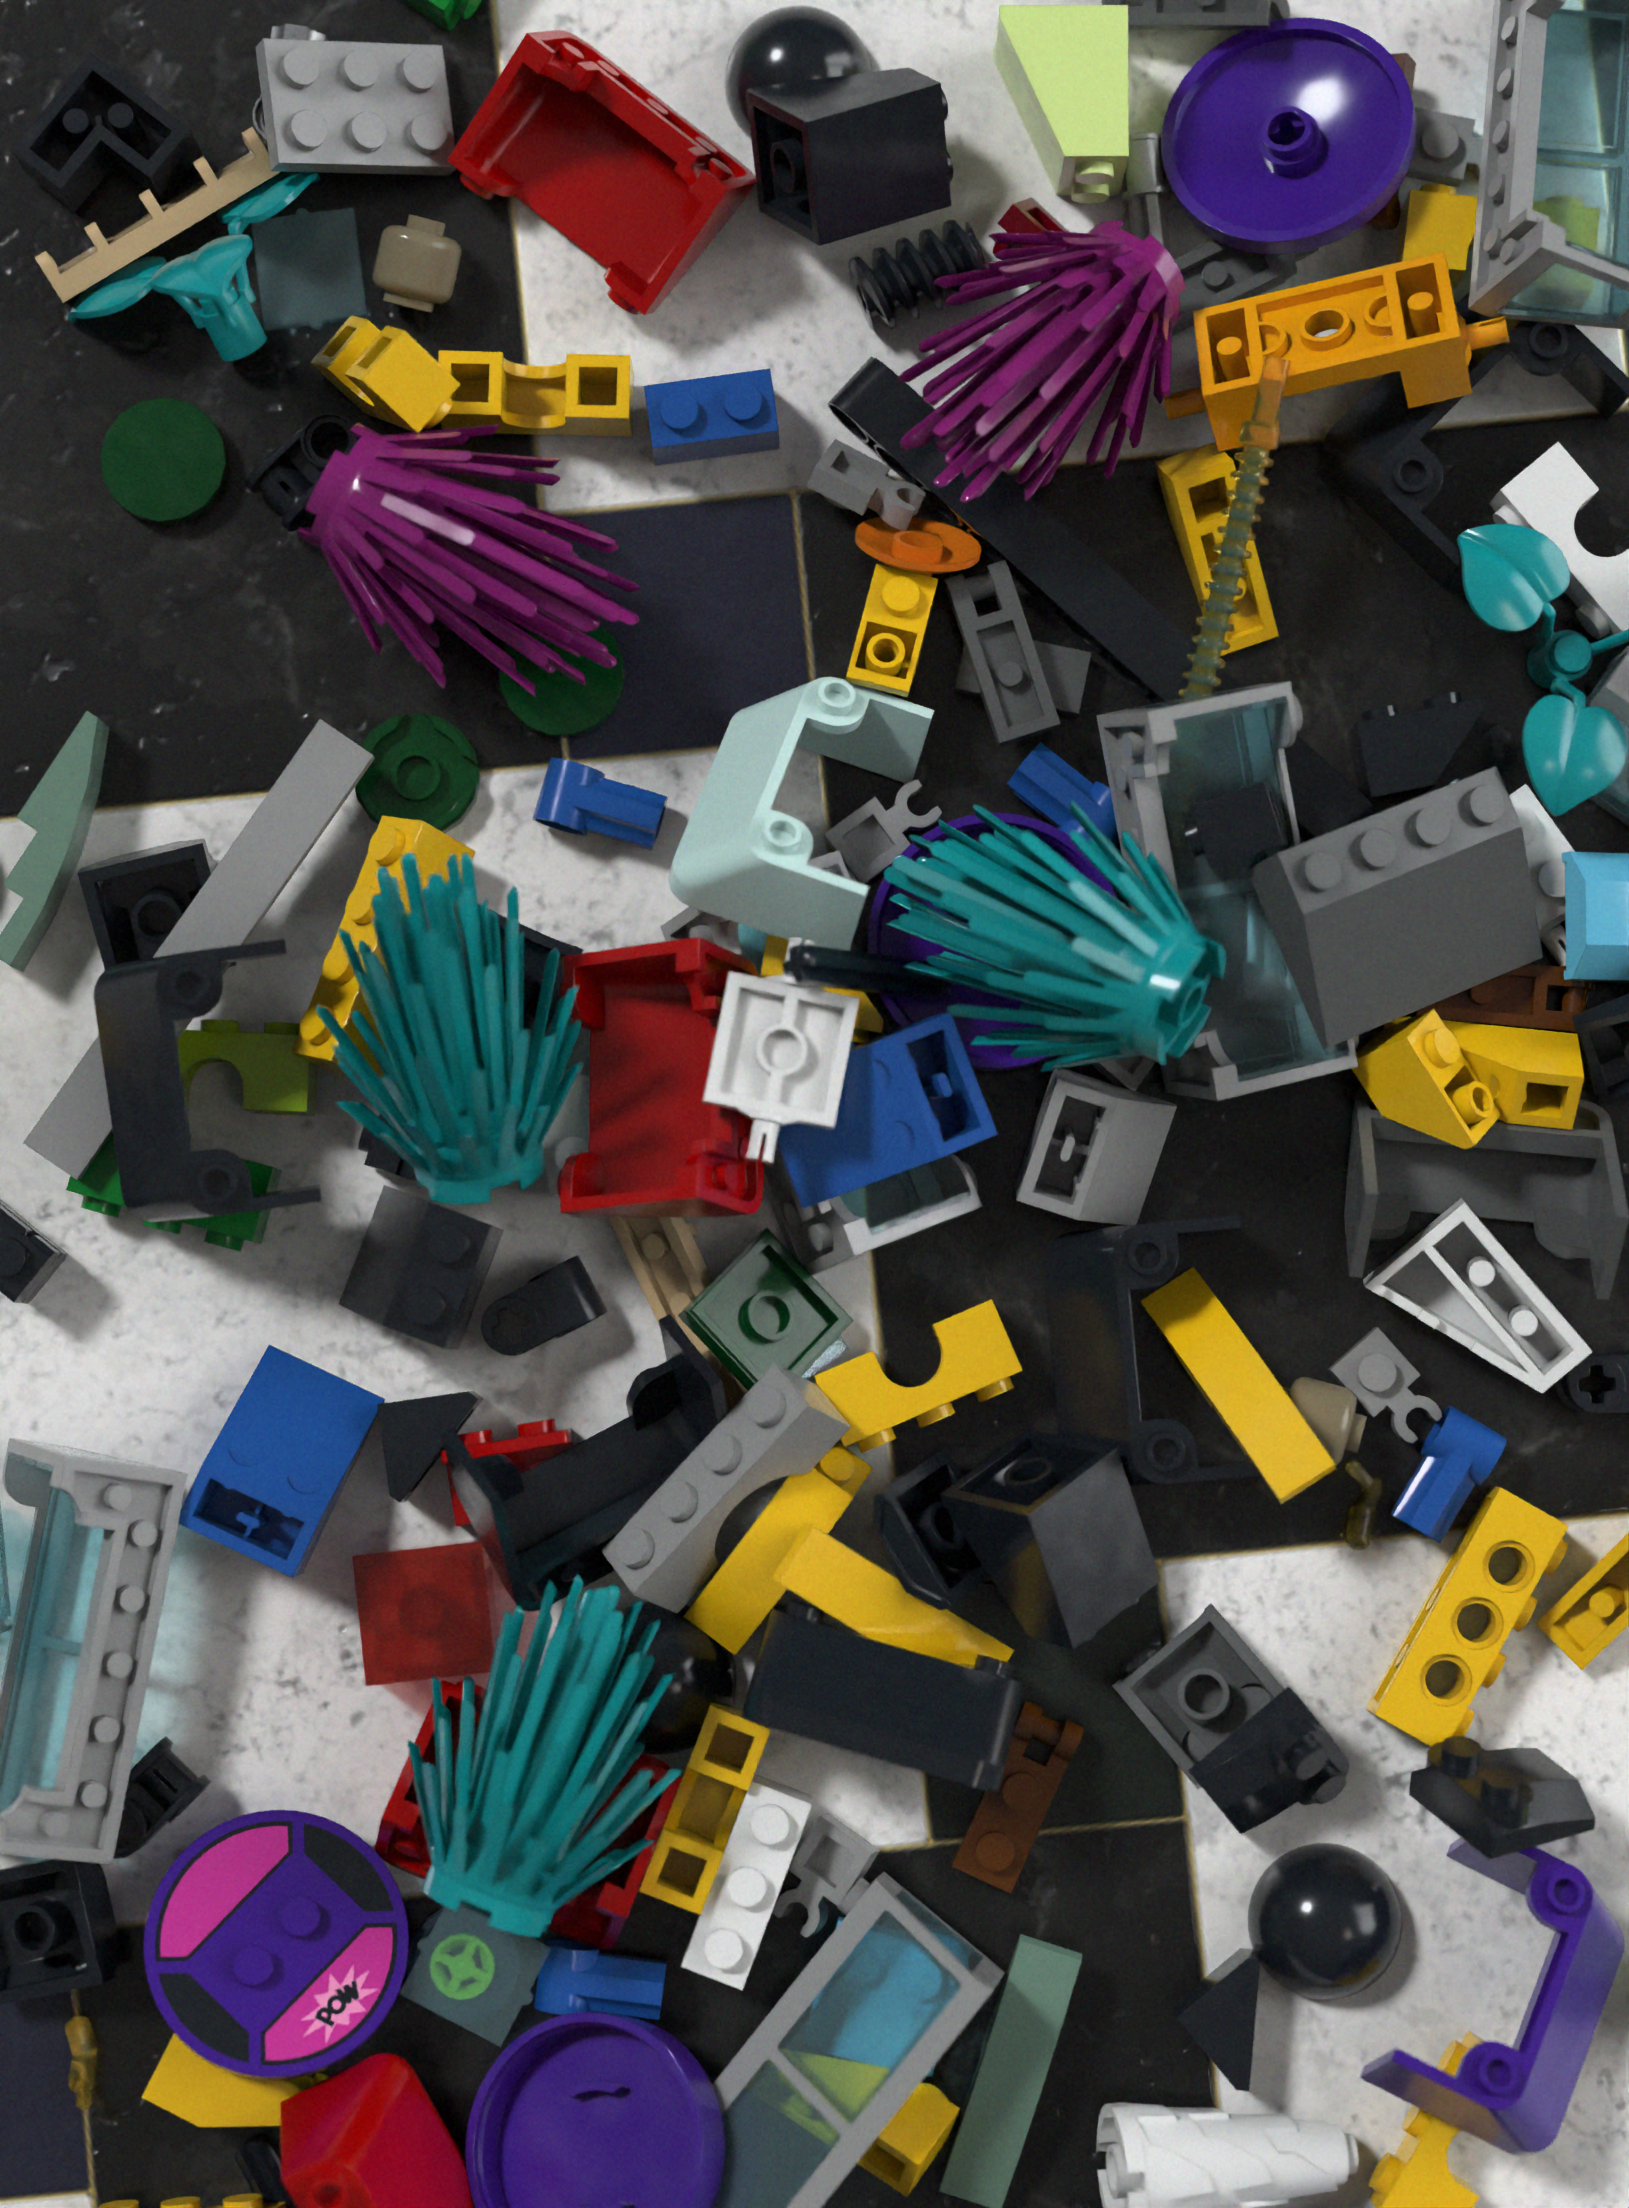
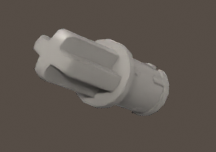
[1121,132,1172,253]

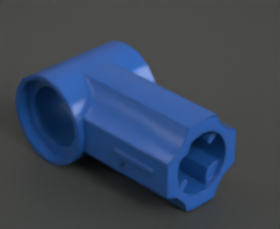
[1006,742,1119,847]
[532,757,668,850]
[1390,1405,1507,1544]
[534,1939,667,2020]

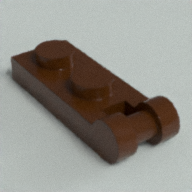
[1413,964,1596,1034]
[951,1700,1084,1894]

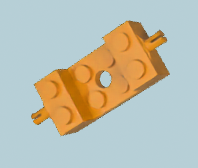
[1164,251,1510,452]

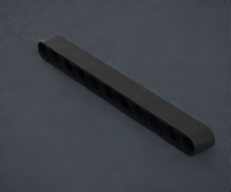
[827,357,1379,842]

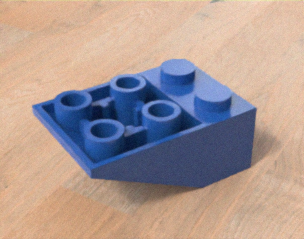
[776,1012,998,1209]
[178,1345,385,1578]

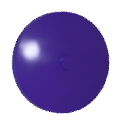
[1161,18,1416,255]

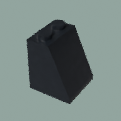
[746,67,953,246]
[339,1185,504,1349]
[940,1429,1161,1650]

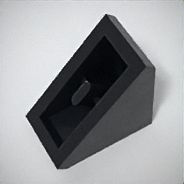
[377,1391,484,1503]
[1171,1948,1260,2091]

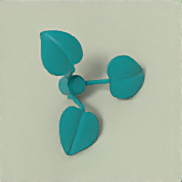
[67,172,320,361]
[1457,524,1629,816]

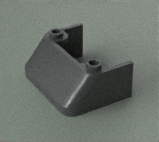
[1344,1086,1629,1300]

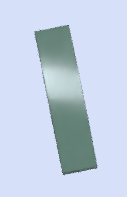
[0,711,109,972]
[939,1934,1082,2208]

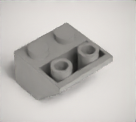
[1014,1068,1177,1225]

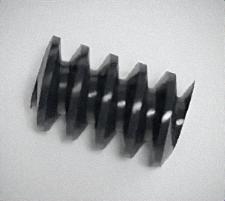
[849,219,987,330]

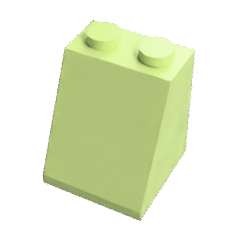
[994,5,1129,204]

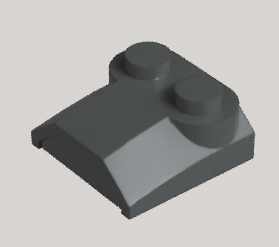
[1113,1603,1285,1789]

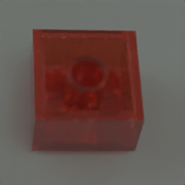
[352,1539,499,1686]

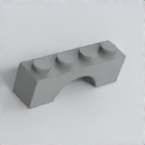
[601,1363,851,1613]

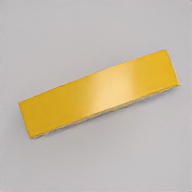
[1140,1267,1336,1504]
[771,1522,1014,1665]

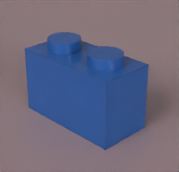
[644,369,780,466]

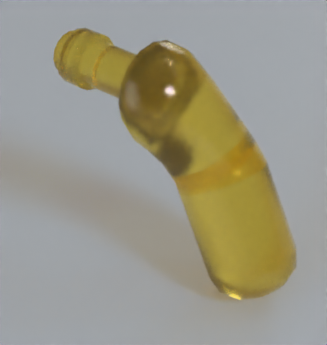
[1345,1459,1384,1551]
[65,2016,97,2110]

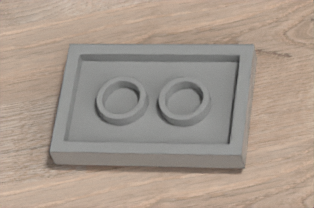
[255,38,456,175]

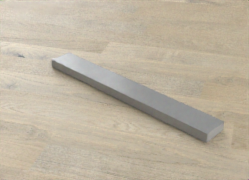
[23,719,375,1180]

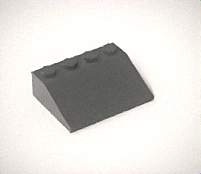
[1247,766,1543,1050]

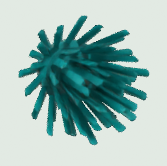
[884,800,1226,1072]
[316,852,584,1205]
[408,1574,683,1937]

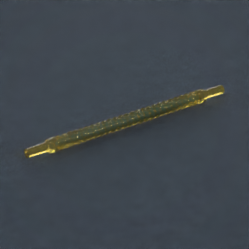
[1128,355,1291,910]

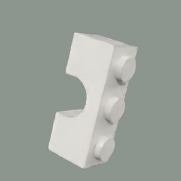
[1489,442,1629,640]
[681,1774,812,1990]

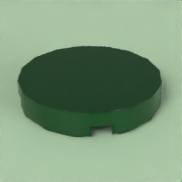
[100,397,229,526]
[499,625,625,738]
[355,714,481,834]

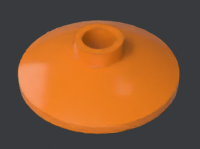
[855,517,981,577]

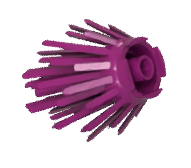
[898,220,1186,502]
[298,423,641,697]

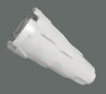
[1096,2102,1358,2208]

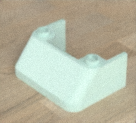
[669,677,934,951]

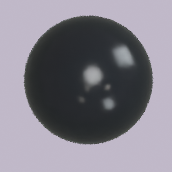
[725,6,873,139]
[599,1601,737,1755]
[1248,1843,1403,2000]

